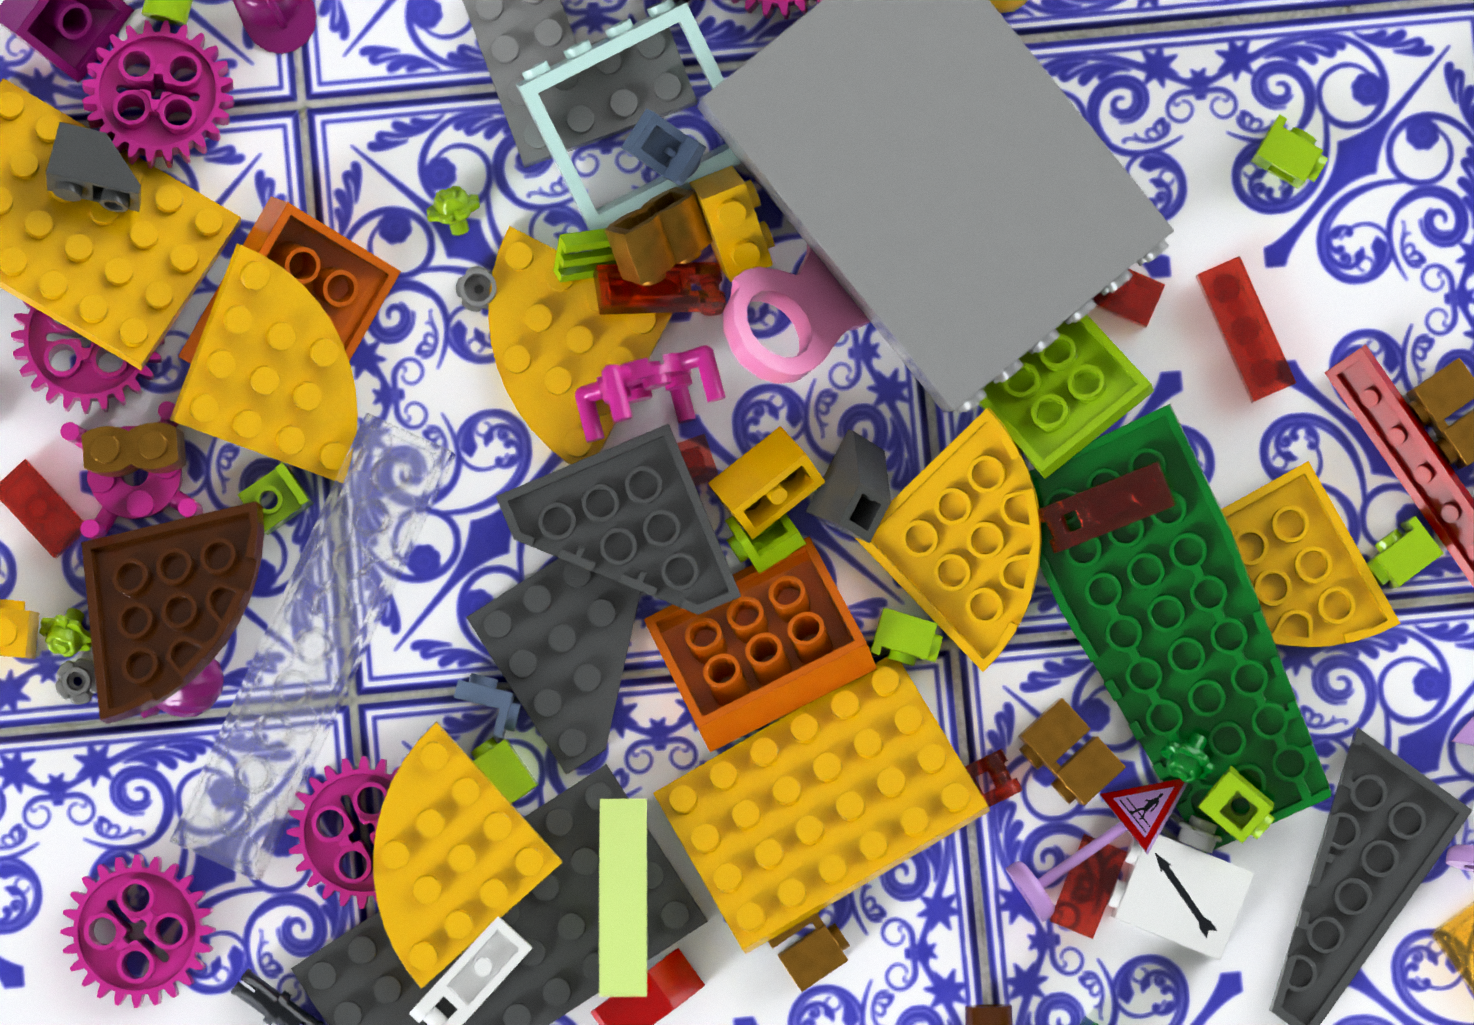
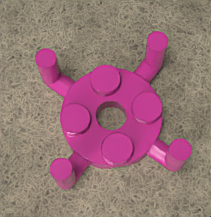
[575,345,726,443]
[60,401,203,539]

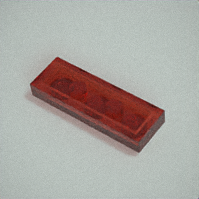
[1195,256,1296,403]

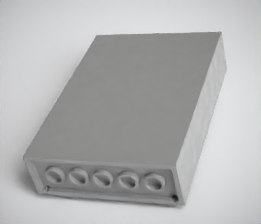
[697,0,1175,414]

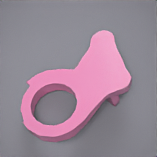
[723,244,870,384]

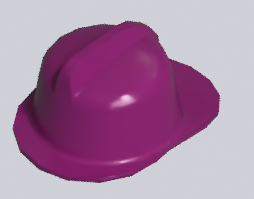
[232,0,317,54]

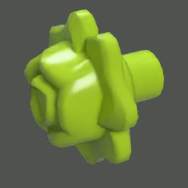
[426,186,480,236]
[39,608,92,657]

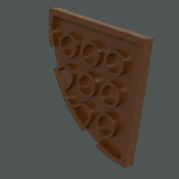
[81,501,264,724]

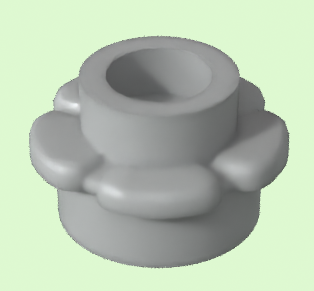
[456,266,497,312]
[55,658,97,705]
[1177,815,1222,854]

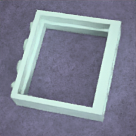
[516,0,741,230]

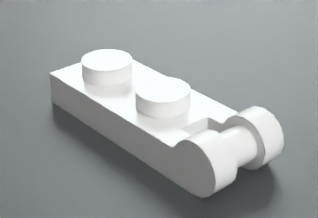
[409,916,533,1025]

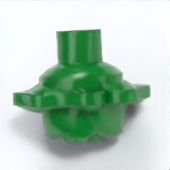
[1160,733,1215,783]

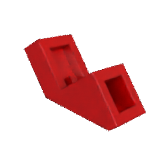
[590,948,706,1025]

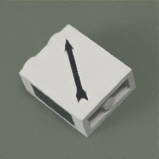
[1107,834,1255,961]

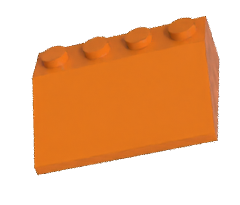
[178,196,401,364]
[643,536,877,753]

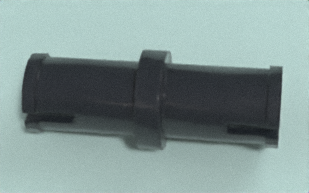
[230,968,324,1025]

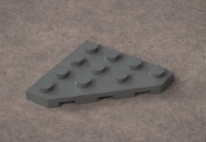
[496,423,742,615]
[466,558,641,775]

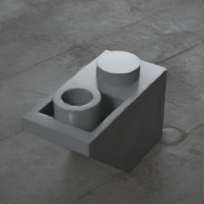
[46,122,141,212]
[806,429,891,543]

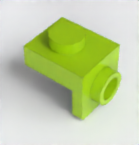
[725,514,806,574]

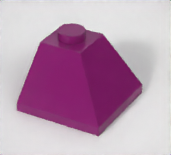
[0,0,134,83]

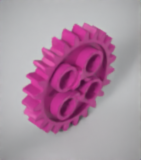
[82,20,234,169]
[11,301,165,414]
[286,756,400,909]
[60,854,216,1008]

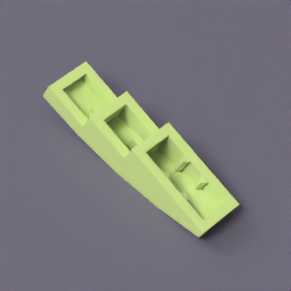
[599,799,648,997]

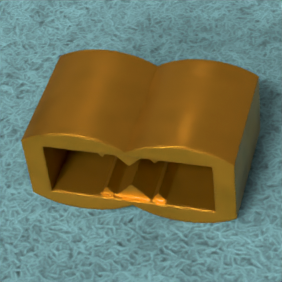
[605,187,712,286]
[81,422,186,477]

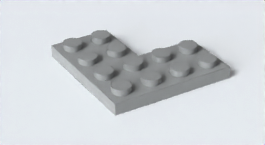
[462,0,697,168]

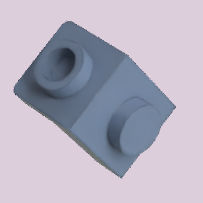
[621,108,706,186]
[453,673,521,739]

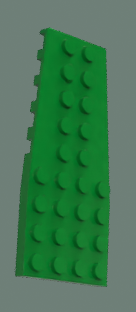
[1030,403,1332,853]

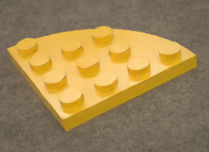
[488,226,674,465]
[170,244,358,485]
[854,407,1042,672]
[1222,461,1401,648]
[373,721,563,989]

